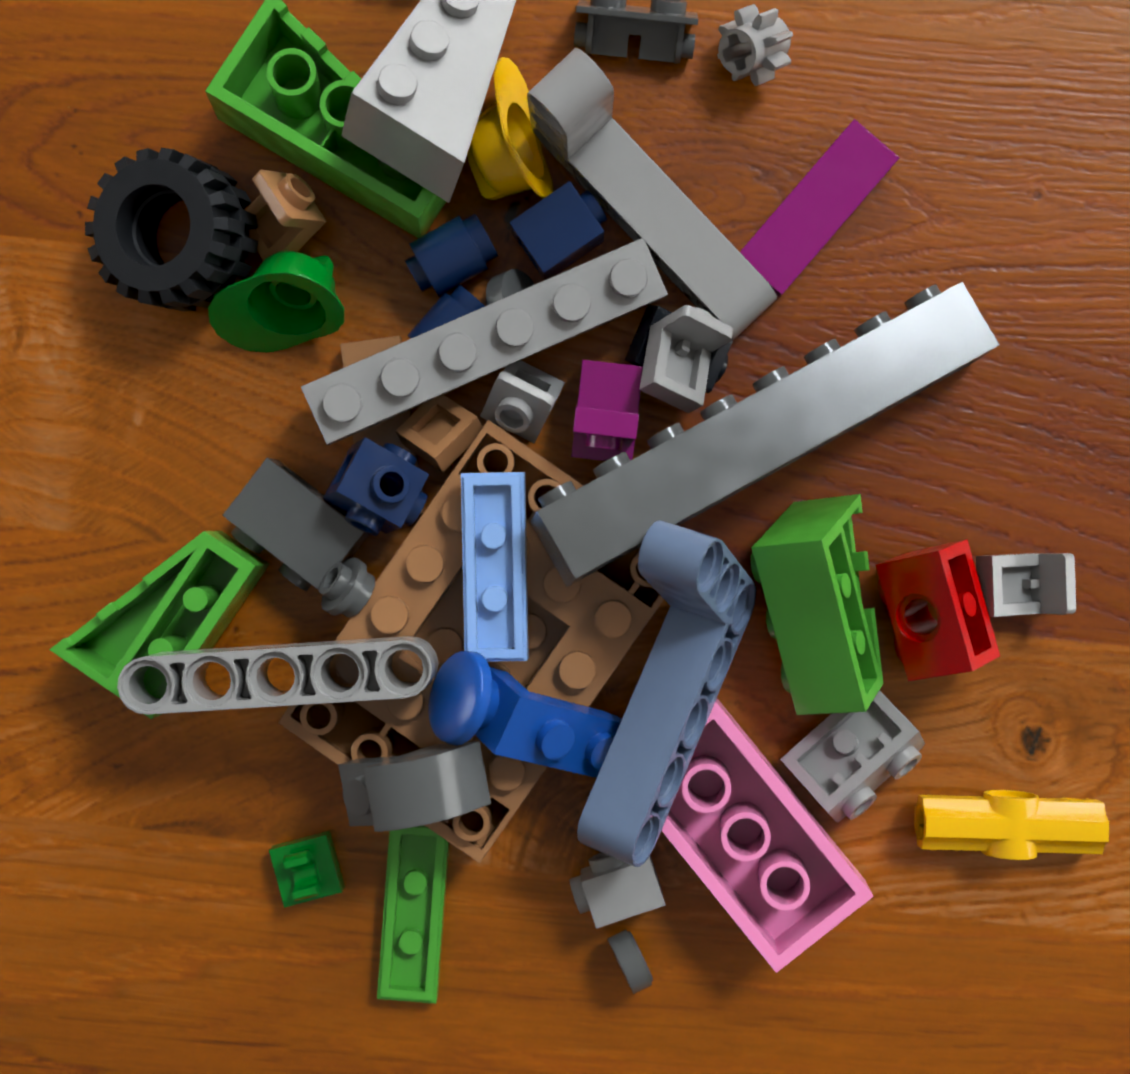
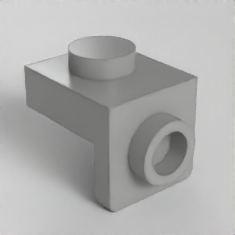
[639,305,733,413]
[480,360,565,444]
[976,553,1076,617]

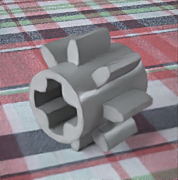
[717,4,793,86]

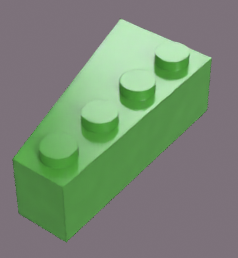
[205,0,446,238]

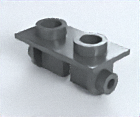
[574,0,698,64]

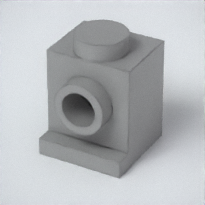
[569,852,666,929]

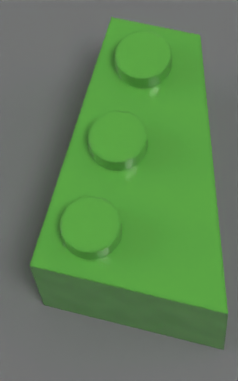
[751,494,884,715]
[49,531,270,719]

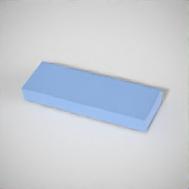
[461,472,529,662]

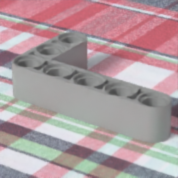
[527,47,777,340]

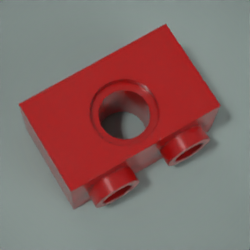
[875,539,1000,682]

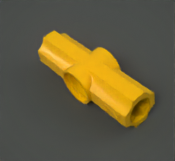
[914,790,1109,860]

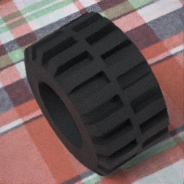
[85,148,258,312]

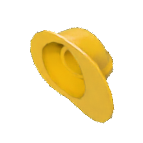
[467,57,553,200]

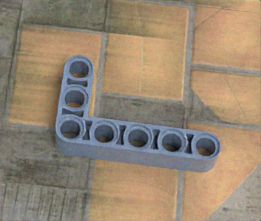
[577,520,756,867]

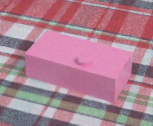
[661,698,874,973]

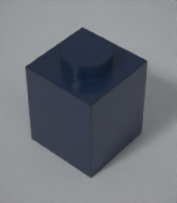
[509,181,607,280]

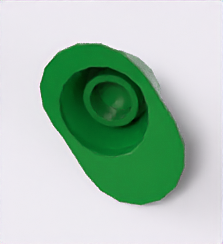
[208,251,345,353]

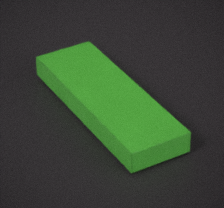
[377,825,450,1004]

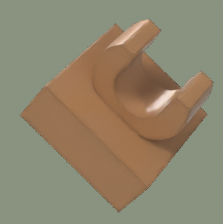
[395,394,483,474]

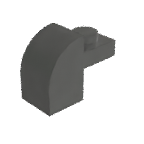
[338,741,491,832]

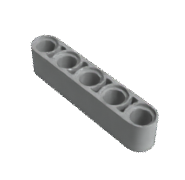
[117,636,439,715]

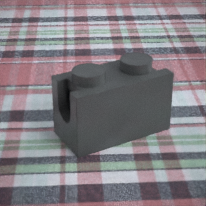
[222,458,370,591]

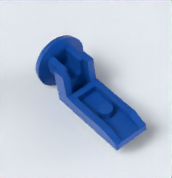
[428,651,622,778]

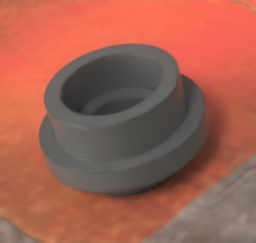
[319,557,375,618]

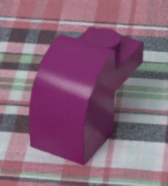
[571,360,643,461]

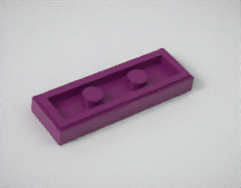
[740,119,900,298]

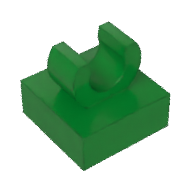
[269,830,345,908]

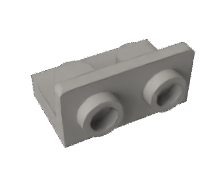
[780,690,925,823]

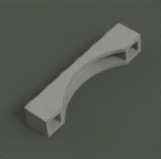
[301,237,668,445]

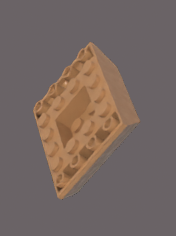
[278,420,664,863]

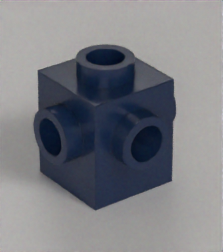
[323,437,429,536]

